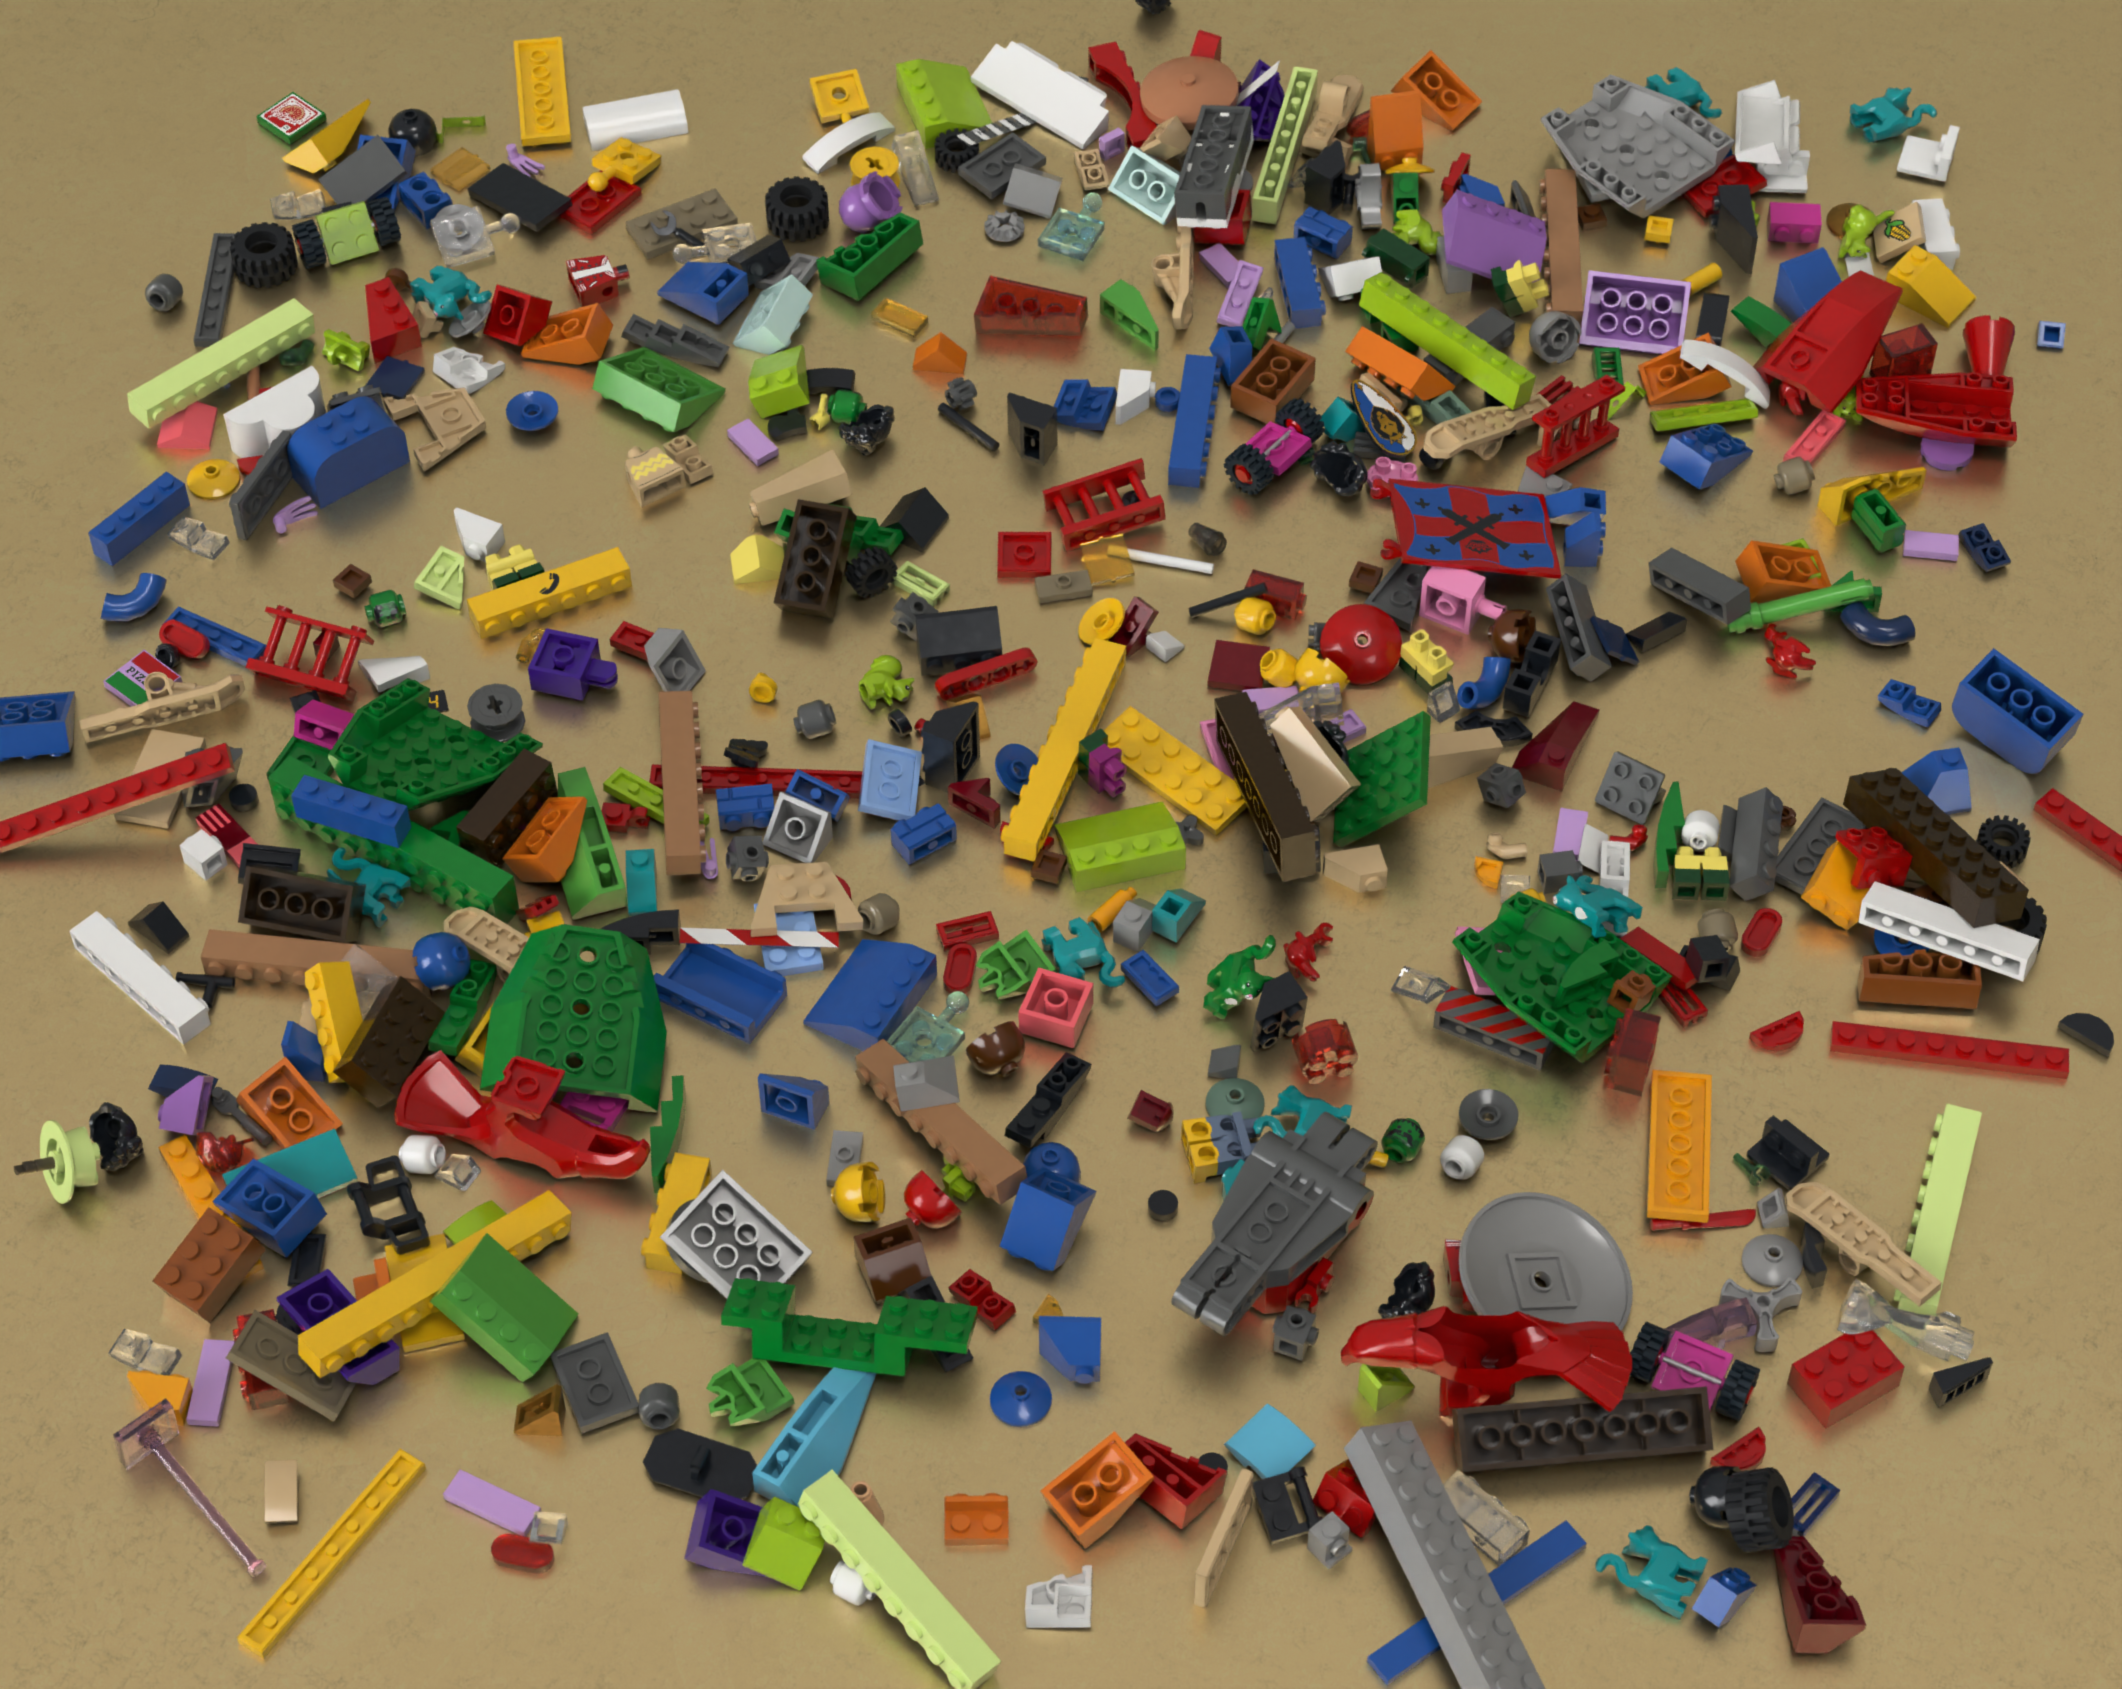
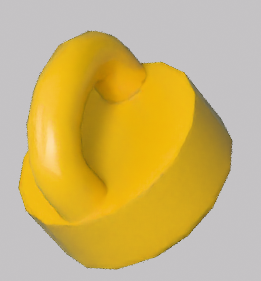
[749,672,778,703]

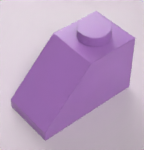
[158,1075,214,1135]

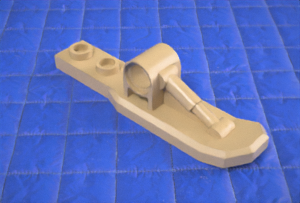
[1302,74,1364,150]
[1151,226,1194,329]
[1423,394,1552,460]
[79,672,245,743]
[443,907,529,984]
[1786,1182,1942,1307]

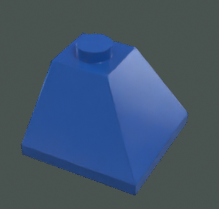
[1902,747,1972,815]
[758,1073,830,1130]
[1039,1316,1101,1384]

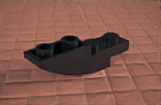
[1005,1052,1092,1148]

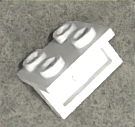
[1755,150,1810,193]

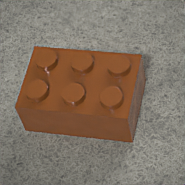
[1230,338,1316,424]
[152,1207,266,1323]

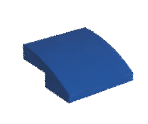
[1053,379,1117,431]

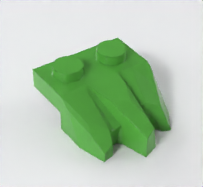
[976,930,1058,999]
[706,1358,795,1426]

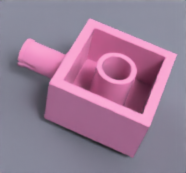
[1419,566,1507,635]

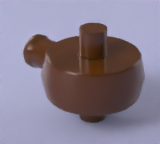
[385,268,411,291]

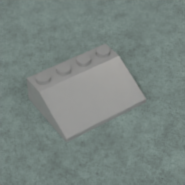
[660,1170,813,1299]

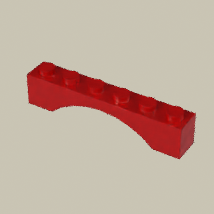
[1088,42,1157,151]

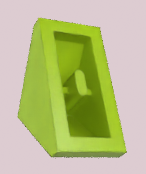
[1358,1364,1415,1412]

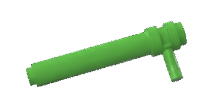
[1727,578,1874,634]

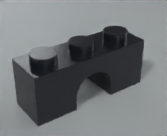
[1503,630,1561,717]

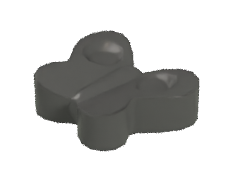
[1176,815,1204,845]

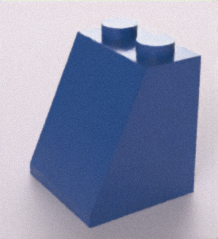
[1774,247,1842,322]
[999,1167,1096,1271]

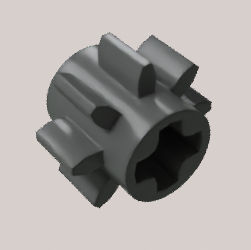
[945,377,977,410]

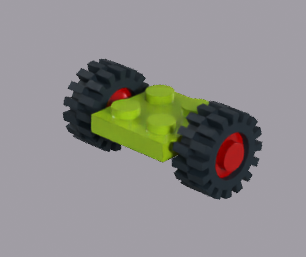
[292,197,401,269]

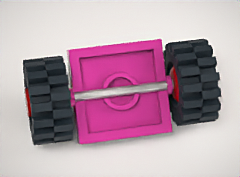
[1224,398,1325,495]
[1630,1322,1760,1421]

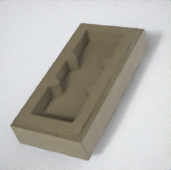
[1035,570,1093,604]

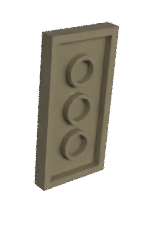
[626,188,738,259]
[226,1310,356,1421]

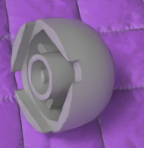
[1529,311,1582,363]

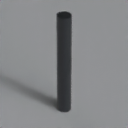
[938,402,1000,451]
[1189,582,1268,618]

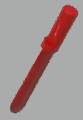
[1650,1209,1756,1231]

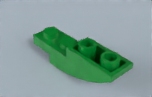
[429,959,497,1056]

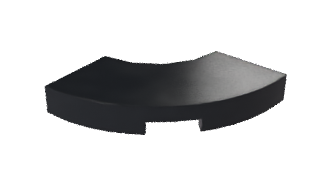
[1454,710,1533,747]

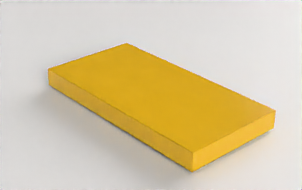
[384,1233,465,1353]

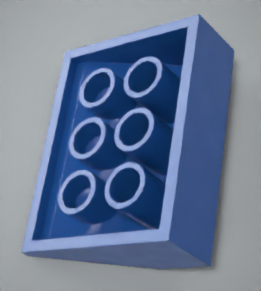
[0,691,75,761]
[803,939,937,1051]

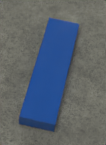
[162,606,266,666]

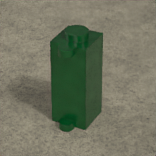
[1362,228,1430,288]

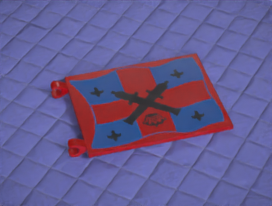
[1370,478,1561,579]

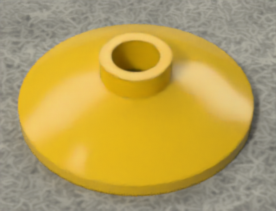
[1385,158,1435,174]
[187,459,240,500]
[1078,598,1125,645]

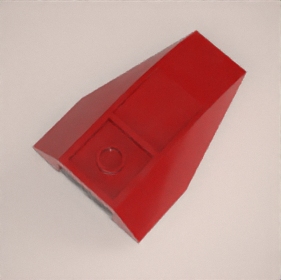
[1753,270,1903,414]
[1855,372,2017,448]

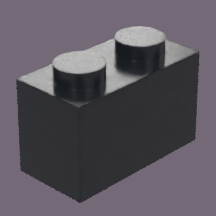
[727,235,791,285]

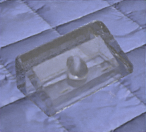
[1391,966,1451,1004]

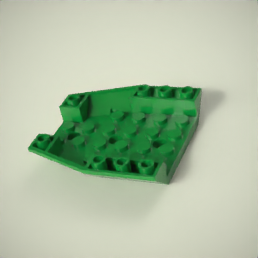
[328,678,543,812]
[1452,891,1672,1064]
[480,924,667,1113]

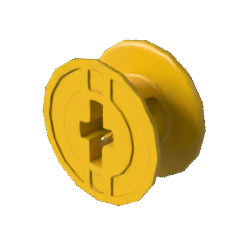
[850,147,900,188]

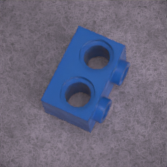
[398,172,453,230]

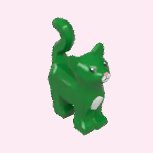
[1203,935,1276,1020]

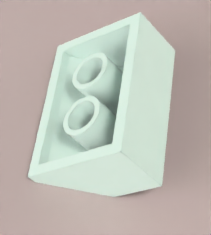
[1108,145,1181,225]
[732,274,813,355]

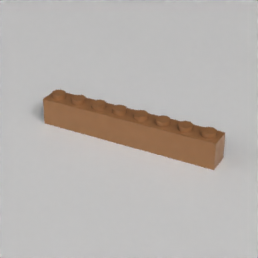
[1539,169,1583,327]
[659,691,706,875]
[201,929,433,997]
[855,1039,1027,1205]

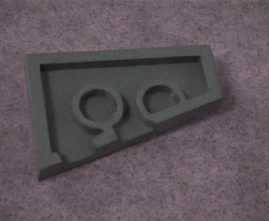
[1364,558,1428,631]

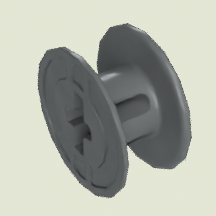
[467,683,525,742]

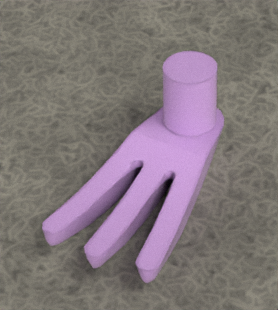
[506,144,545,177]
[273,496,318,533]
[700,838,718,879]

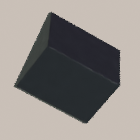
[879,487,949,553]

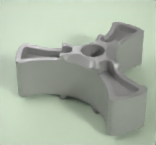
[1355,163,1383,230]
[1718,1277,1802,1352]

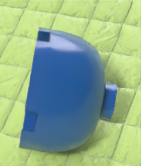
[413,932,470,991]
[1023,1142,1081,1183]

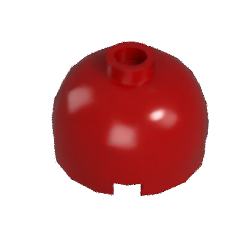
[904,1170,962,1229]

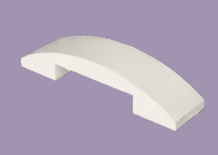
[803,112,895,174]
[1680,339,1770,409]

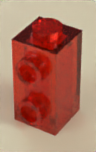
[1244,569,1307,620]

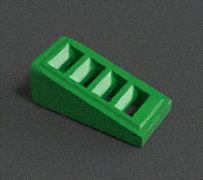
[1592,347,1624,386]

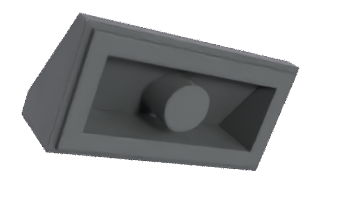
[1510,180,1536,217]
[1718,805,1737,862]

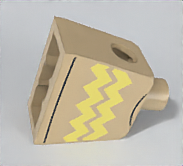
[625,447,685,507]

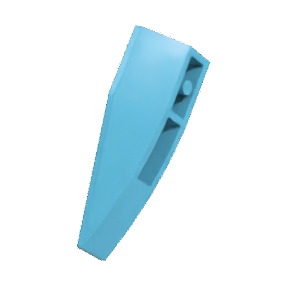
[752,1367,877,1508]

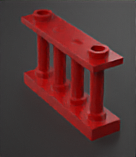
[1526,375,1626,478]
[1042,458,1166,553]
[245,605,374,702]

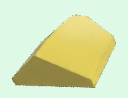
[730,535,784,584]

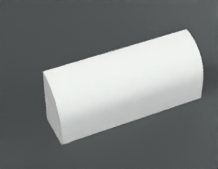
[582,89,688,151]

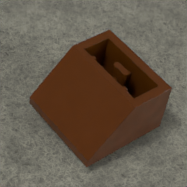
[853,1217,931,1304]

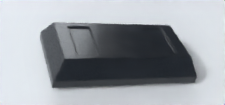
[287,1234,326,1287]

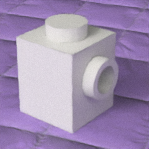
[180,829,228,881]

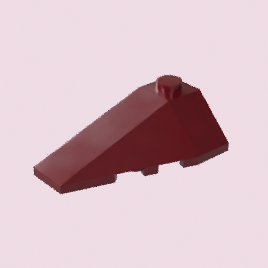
[1512,701,1600,792]
[1774,1536,1866,1653]

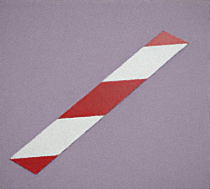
[679,928,839,948]

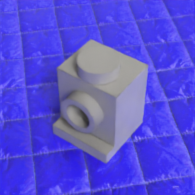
[1307,1511,1352,1570]

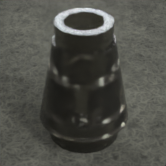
[1188,523,1227,556]

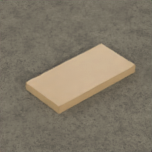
[114,729,206,829]
[1194,1468,1254,1608]

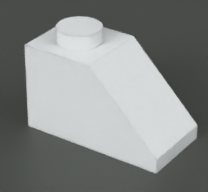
[1116,369,1156,425]
[454,507,505,562]

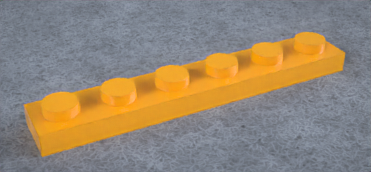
[158,1134,264,1278]

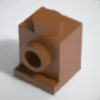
[1607,970,1656,1018]

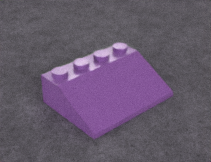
[1442,190,1547,283]
[1579,270,1691,355]

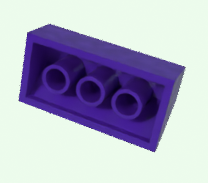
[276,1269,400,1385]

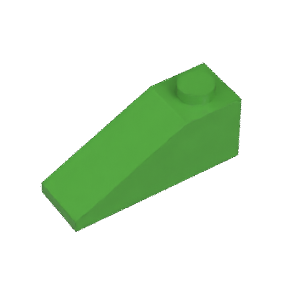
[1100,279,1159,350]

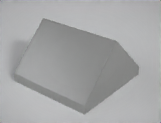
[1003,163,1063,219]
[763,792,833,863]

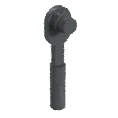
[212,1087,272,1146]

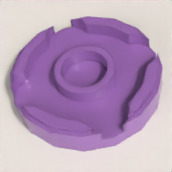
[1920,438,1974,471]

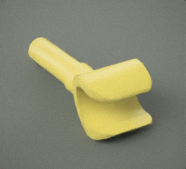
[809,394,830,430]
[1405,405,1423,426]

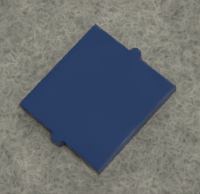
[365,356,425,400]
[1590,616,1639,665]

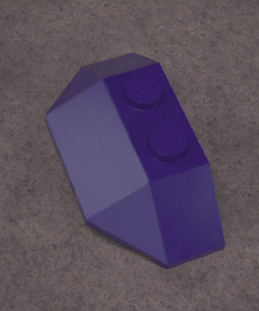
[1237,59,1285,142]

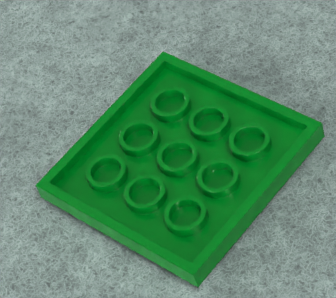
[1333,711,1431,848]

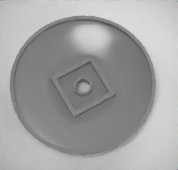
[1459,1192,1633,1331]

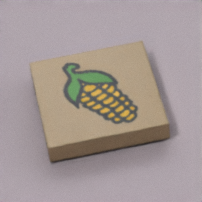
[1873,201,1926,263]

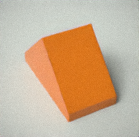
[913,332,967,374]

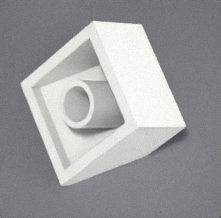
[1318,257,1382,301]

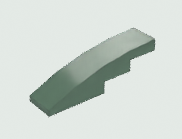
[1394,386,1472,424]

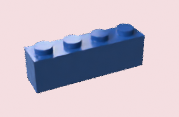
[1274,237,1326,329]
[88,471,190,566]
[291,775,411,848]

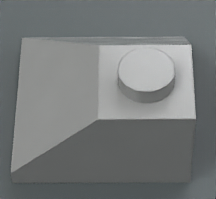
[644,628,706,692]
[893,1055,960,1111]

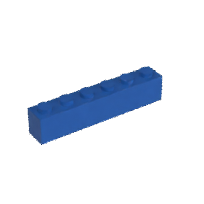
[1168,354,1221,488]

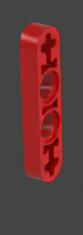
[935,647,1038,701]

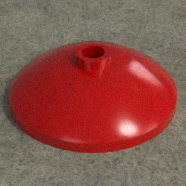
[1320,604,1402,685]

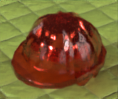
[196,1132,254,1173]

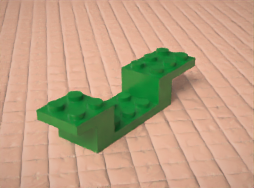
[721,1278,978,1376]

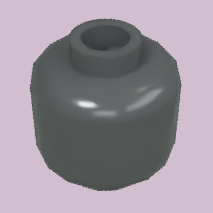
[145,274,183,311]
[793,700,836,739]
[638,1383,680,1430]

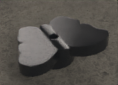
[724,739,768,768]

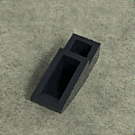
[593,909,681,955]

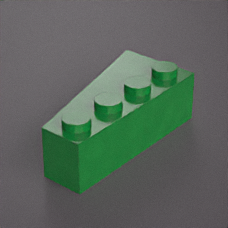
[816,212,923,301]

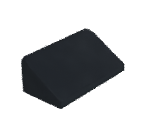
[1626,612,1687,653]

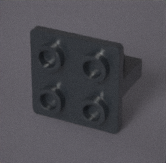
[1746,1115,1830,1191]

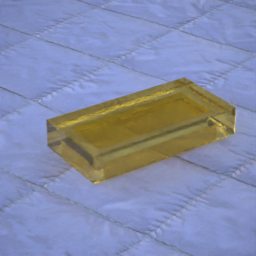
[871,297,928,338]

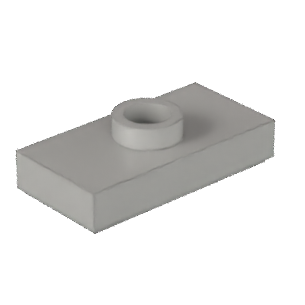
[826,1130,863,1186]

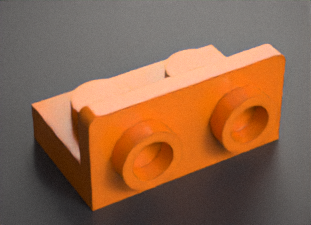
[944,1493,1009,1545]

